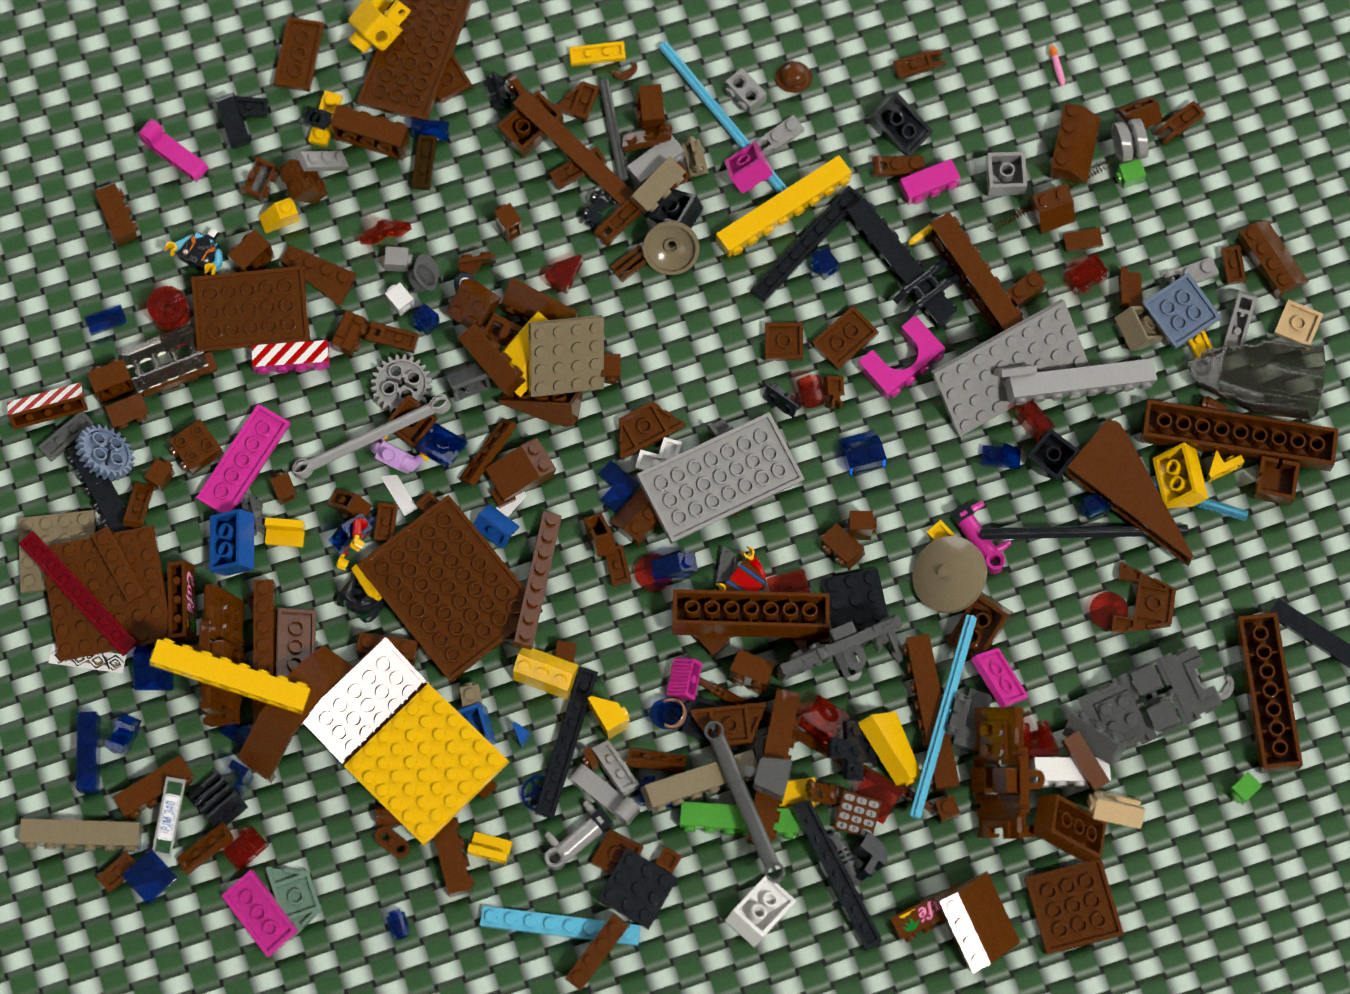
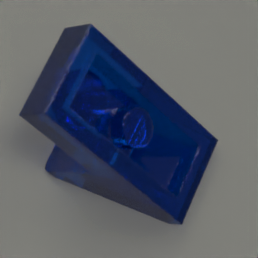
[981,443,1021,469]

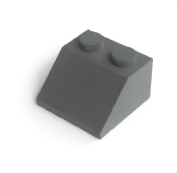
[446,363,491,402]

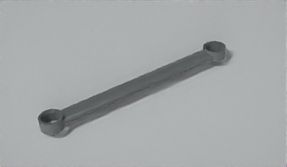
[704,721,786,883]

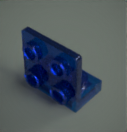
[133,646,174,691]

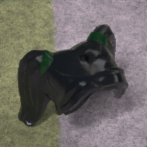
[336,573,386,623]

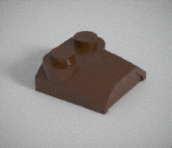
[386,394,438,448]

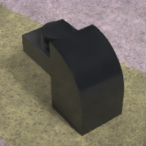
[851,832,887,882]

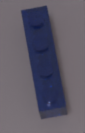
[76,711,101,794]

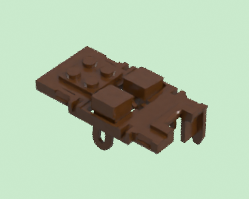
[191,584,248,727]

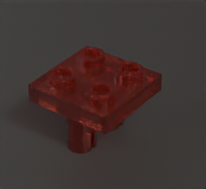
[1024,719,1059,761]

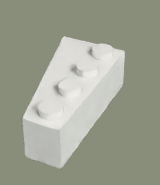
[1029,757,1111,788]

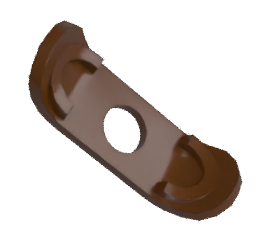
[805,779,844,805]

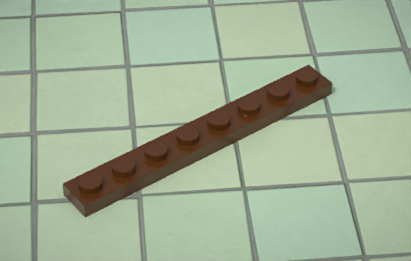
[513,511,562,650]

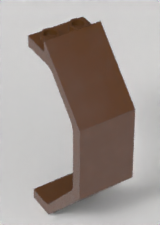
[238,645,353,783]

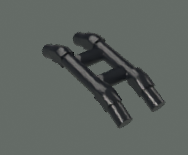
[893,260,960,318]

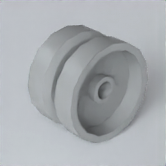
[1111,118,1149,164]

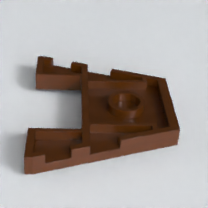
[1110,562,1176,634]

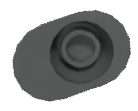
[408,254,439,293]

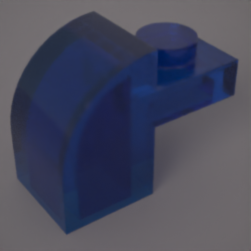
[103,714,142,754]

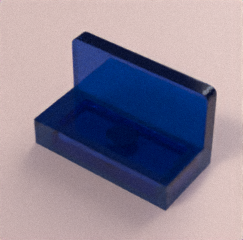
[228,759,254,797]

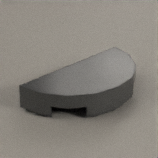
[716,546,738,584]

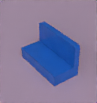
[473,505,520,549]

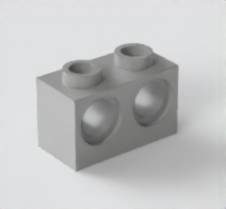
[725,68,767,114]

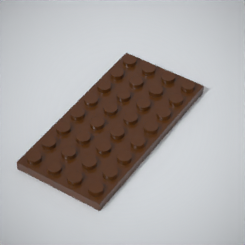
[357,0,473,123]

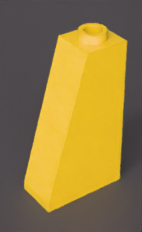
[858,711,921,787]

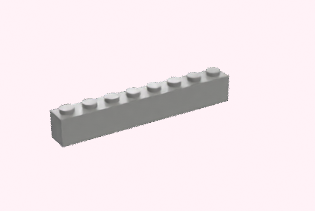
[1004,359,1158,405]

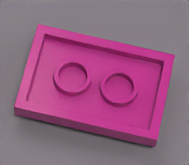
[971,647,1029,707]

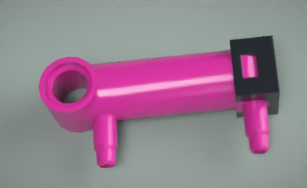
[950,501,1011,574]

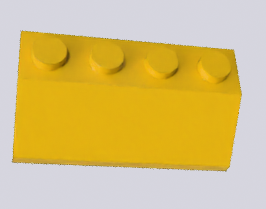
[502,311,548,397]

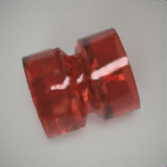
[797,375,827,409]

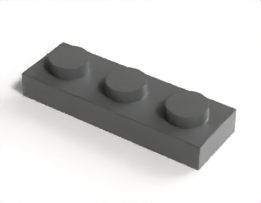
[38,411,95,462]

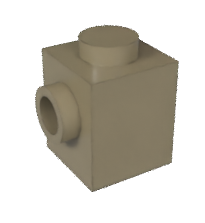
[459,683,483,708]

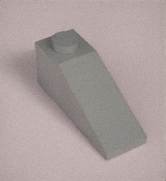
[1223,290,1258,352]

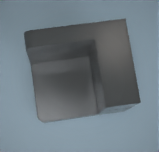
[708,419,734,438]

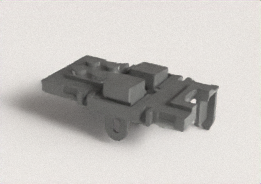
[775,614,904,682]
[1078,646,1223,750]

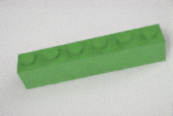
[680,802,799,839]

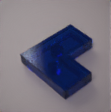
[598,460,640,513]

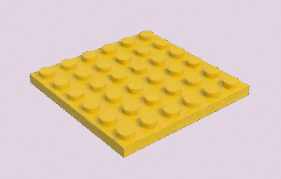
[344,683,509,846]

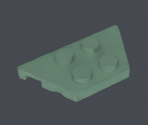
[266,867,322,940]

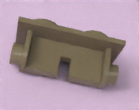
[682,136,709,177]

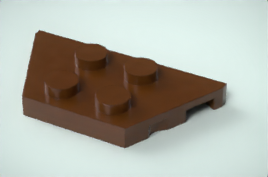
[619,401,686,460]
[690,702,766,748]

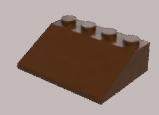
[934,871,1021,973]

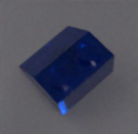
[838,430,887,475]

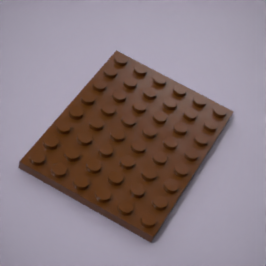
[357,494,543,683]

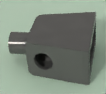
[744,757,793,801]

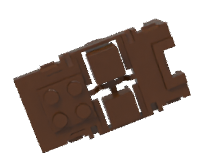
[971,707,1045,839]

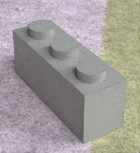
[627,136,685,187]

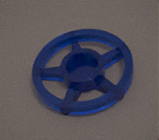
[521,775,546,811]

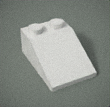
[725,876,796,948]

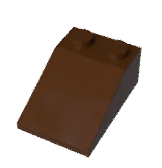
[485,438,556,502]
[946,592,1013,659]

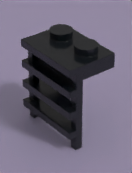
[185,769,248,828]

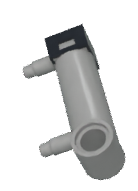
[545,801,614,871]

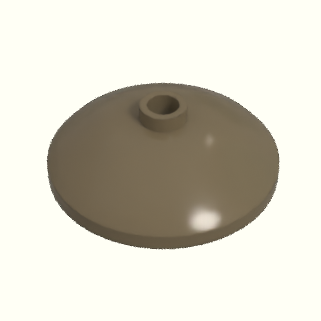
[643,221,699,275]

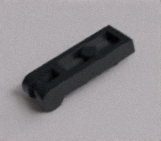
[299,106,332,131]

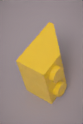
[588,696,630,740]

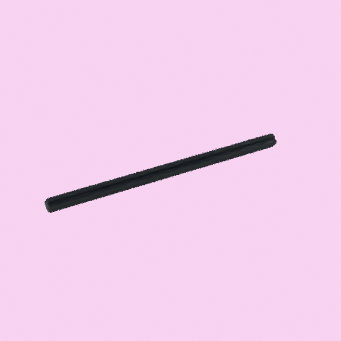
[980,524,1189,540]

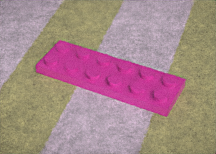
[196,404,291,513]

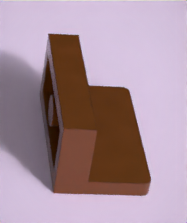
[1118,96,1163,129]
[1118,267,1142,309]

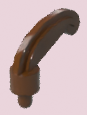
[610,62,638,81]

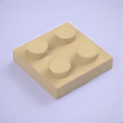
[1274,299,1323,349]

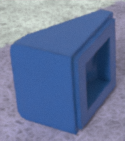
[512,722,531,748]

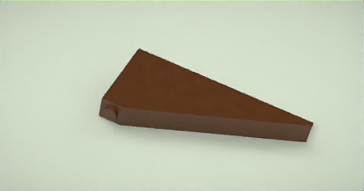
[1065,418,1194,566]

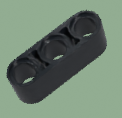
[215,93,251,150]

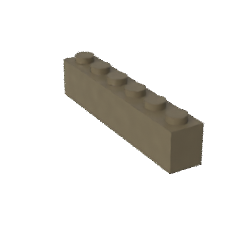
[640,750,758,812]
[19,819,143,852]

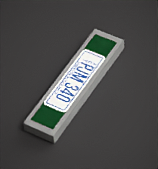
[151,776,186,858]

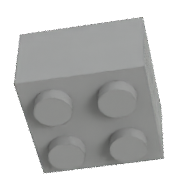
[986,152,1027,196]

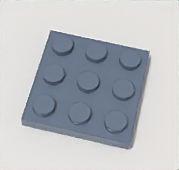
[1141,272,1222,350]

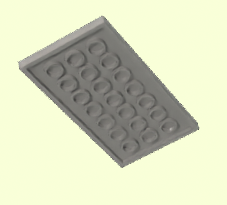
[931,299,1089,437]
[636,412,805,544]

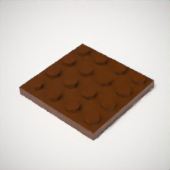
[1024,859,1124,956]

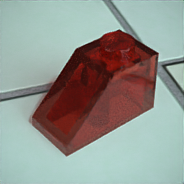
[545,254,583,294]

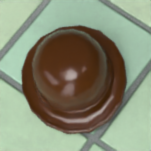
[775,61,813,93]

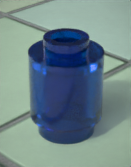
[386,909,410,940]

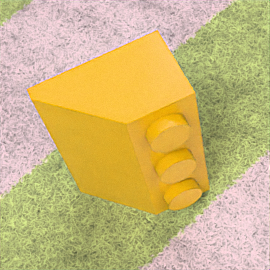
[1152,442,1208,508]
[513,648,579,700]

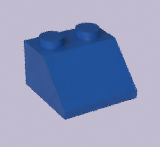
[457,703,497,745]

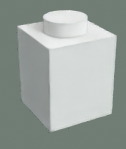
[385,283,415,316]

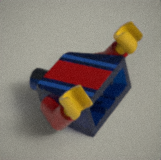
[329,514,376,570]

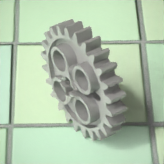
[371,354,433,414]

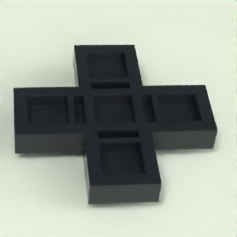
[827,720,879,782]

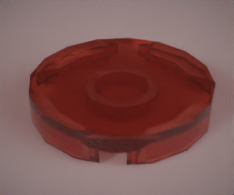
[635,554,673,592]
[1089,592,1128,631]

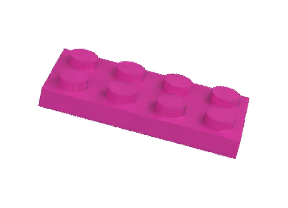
[222,870,299,957]

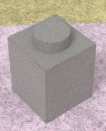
[384,246,413,272]

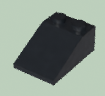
[865,92,934,156]

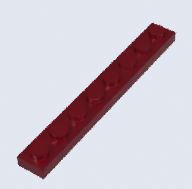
[18,530,138,656]

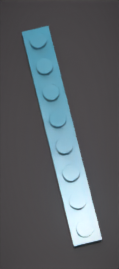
[480,906,641,946]

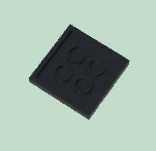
[821,568,889,631]
[597,848,678,930]

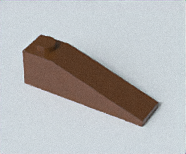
[499,390,583,427]

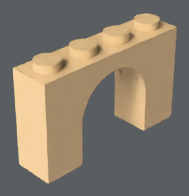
[1086,790,1145,829]

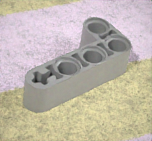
[568,763,640,827]

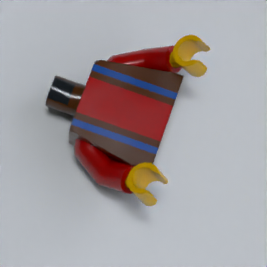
[716,546,767,592]

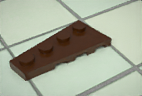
[281,245,357,308]

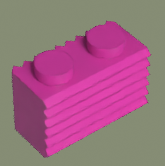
[666,658,702,701]

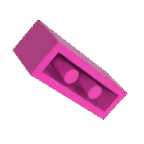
[899,159,960,205]

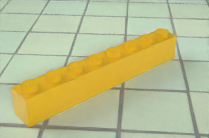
[716,155,852,258]
[150,638,310,715]

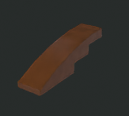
[137,352,218,397]

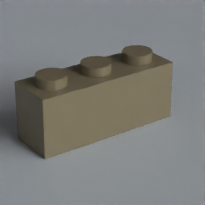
[629,156,686,214]

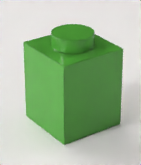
[1115,159,1146,189]
[1229,772,1262,805]

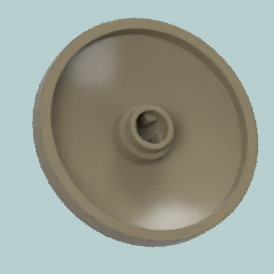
[912,536,987,613]

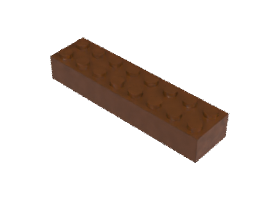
[928,212,1024,335]
[672,589,830,639]
[1235,612,1303,774]

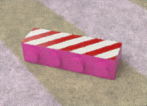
[252,340,330,375]

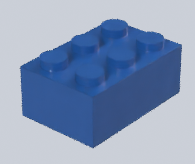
[209,509,254,576]

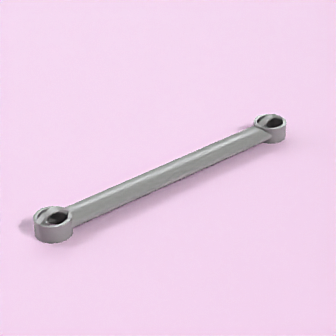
[292,394,451,479]

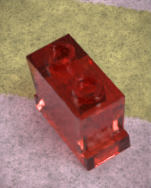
[798,695,851,745]

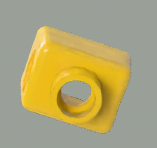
[348,0,411,53]

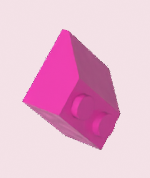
[725,141,773,194]

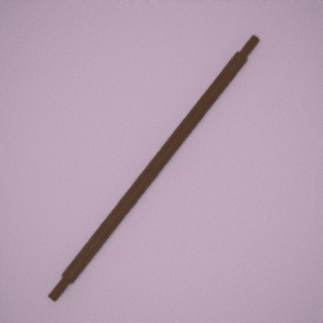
[698,677,936,814]

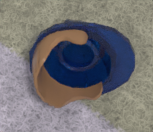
[649,697,689,730]

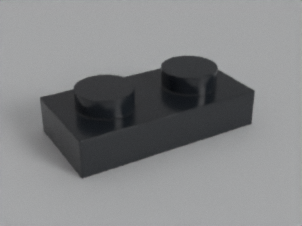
[236,97,269,118]

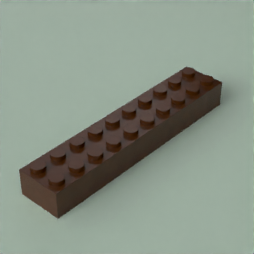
[1140,399,1339,472]

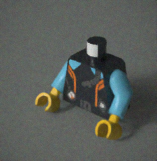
[164,228,223,275]

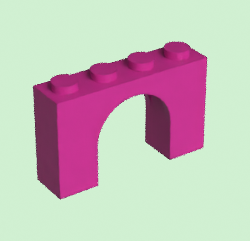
[857,315,945,400]

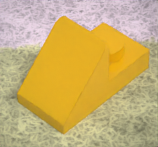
[1206,450,1245,483]

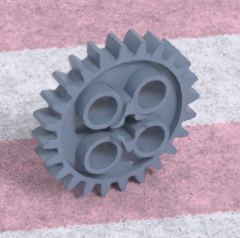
[75,424,135,481]

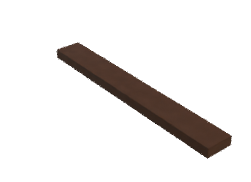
[512,90,634,206]

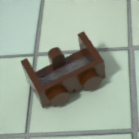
[241,156,279,202]
[486,313,523,347]

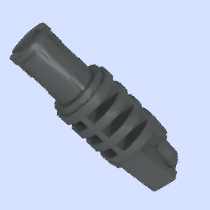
[830,833,863,886]

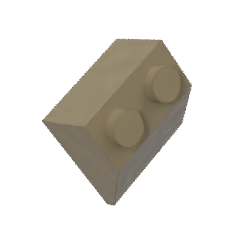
[1115,306,1166,351]

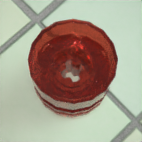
[147,286,191,334]

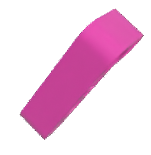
[138,119,209,182]

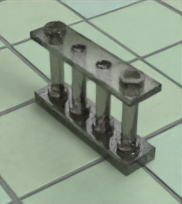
[121,323,209,393]

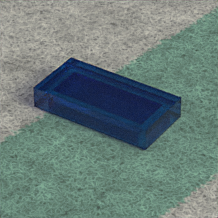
[411,119,449,140]
[85,305,127,336]
[220,722,251,747]

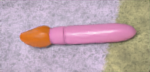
[1049,44,1065,86]

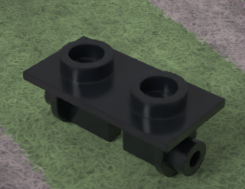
[485,71,511,111]
[580,189,610,228]
[762,383,803,418]

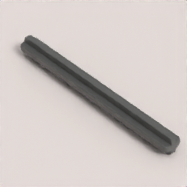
[599,79,628,181]

